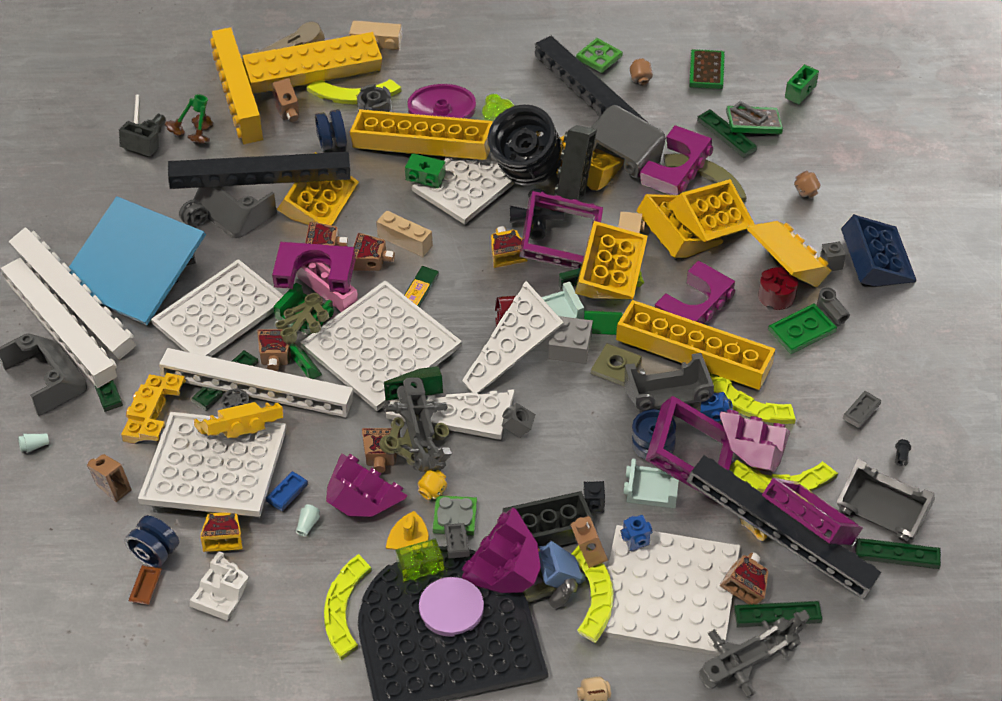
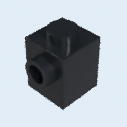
[583,481,605,512]

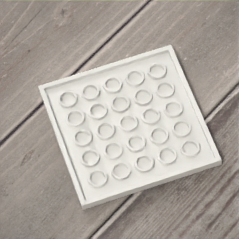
[300,280,462,411]
[138,412,287,517]
[601,525,740,656]

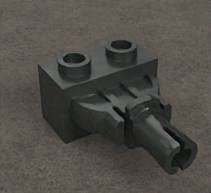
[119,113,166,157]

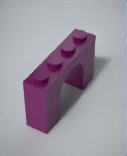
[640,125,714,195]
[272,242,356,293]
[655,260,735,324]

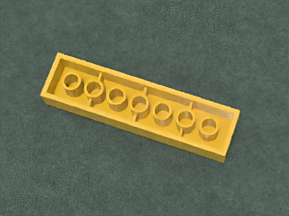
[210,27,263,145]
[242,32,382,94]
[350,110,493,160]
[616,300,776,390]

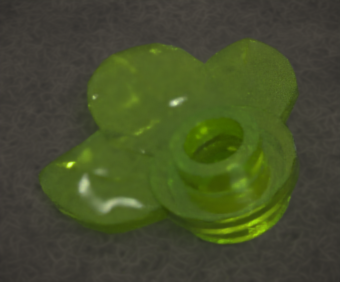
[482,94,514,119]

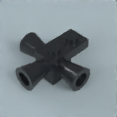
[510,189,564,240]

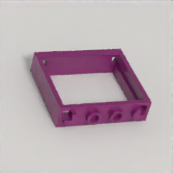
[519,191,603,269]
[645,396,734,499]
[762,478,863,545]

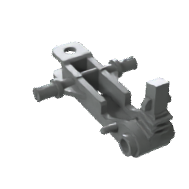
[383,378,452,472]
[699,610,810,698]

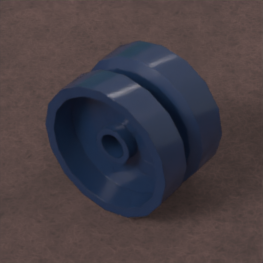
[315,109,347,151]
[632,409,676,460]
[124,515,180,568]

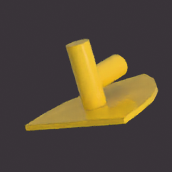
[386,511,429,552]

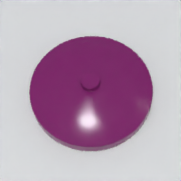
[408,84,476,119]

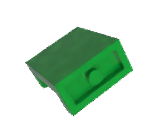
[273,282,334,335]

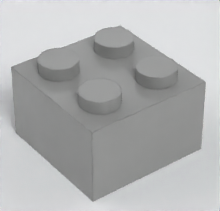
[549,316,593,364]

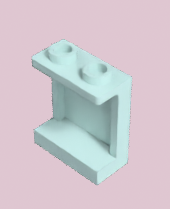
[541,282,584,319]
[624,459,679,508]

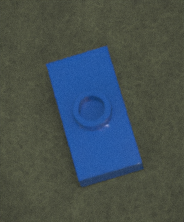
[266,471,308,511]

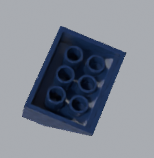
[841,214,917,286]

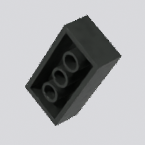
[554,125,597,202]
[502,491,595,549]

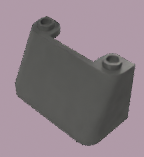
[591,105,666,178]
[624,353,714,411]
[836,459,935,542]

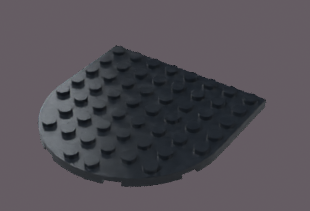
[358,546,548,701]

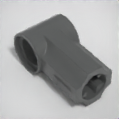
[817,287,850,325]

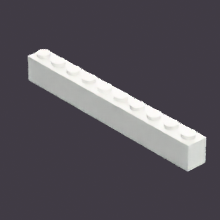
[9,227,137,360]
[1,258,117,388]
[159,348,353,417]

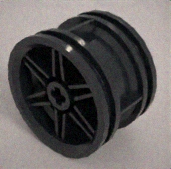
[488,104,564,185]

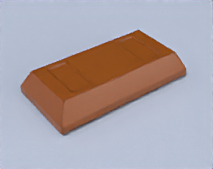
[128,565,162,605]

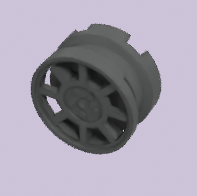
[179,199,208,228]
[221,389,250,409]

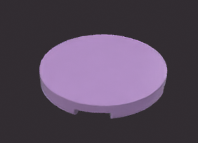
[419,577,484,636]

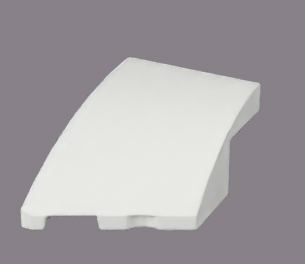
[189,551,248,621]

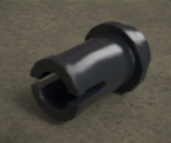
[895,439,911,466]

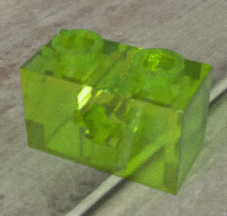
[395,538,444,582]

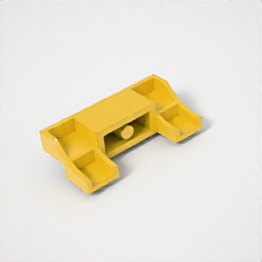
[121,373,186,444]
[194,402,283,438]

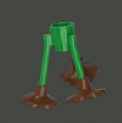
[165,94,213,143]

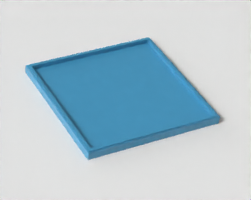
[69,196,206,325]

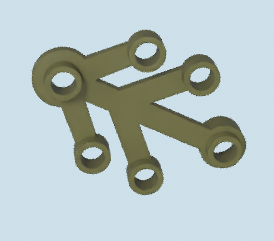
[275,293,329,344]
[379,415,449,466]

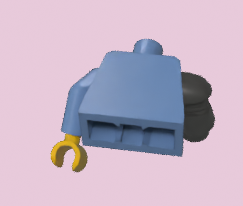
[538,541,585,609]

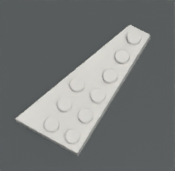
[462,281,563,394]
[386,389,515,440]

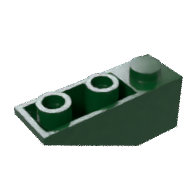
[384,366,443,401]

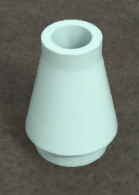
[18,433,49,453]
[296,504,320,537]

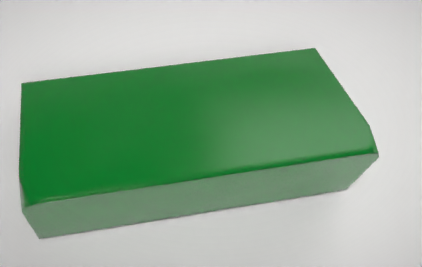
[584,311,622,335]
[289,344,322,379]

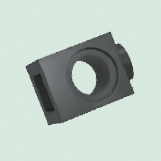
[820,241,846,271]
[501,403,536,438]

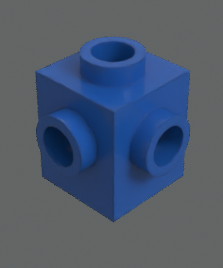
[700,392,733,422]
[620,515,652,551]

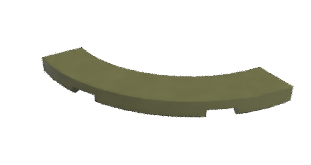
[663,154,747,202]

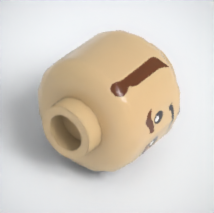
[577,676,611,701]

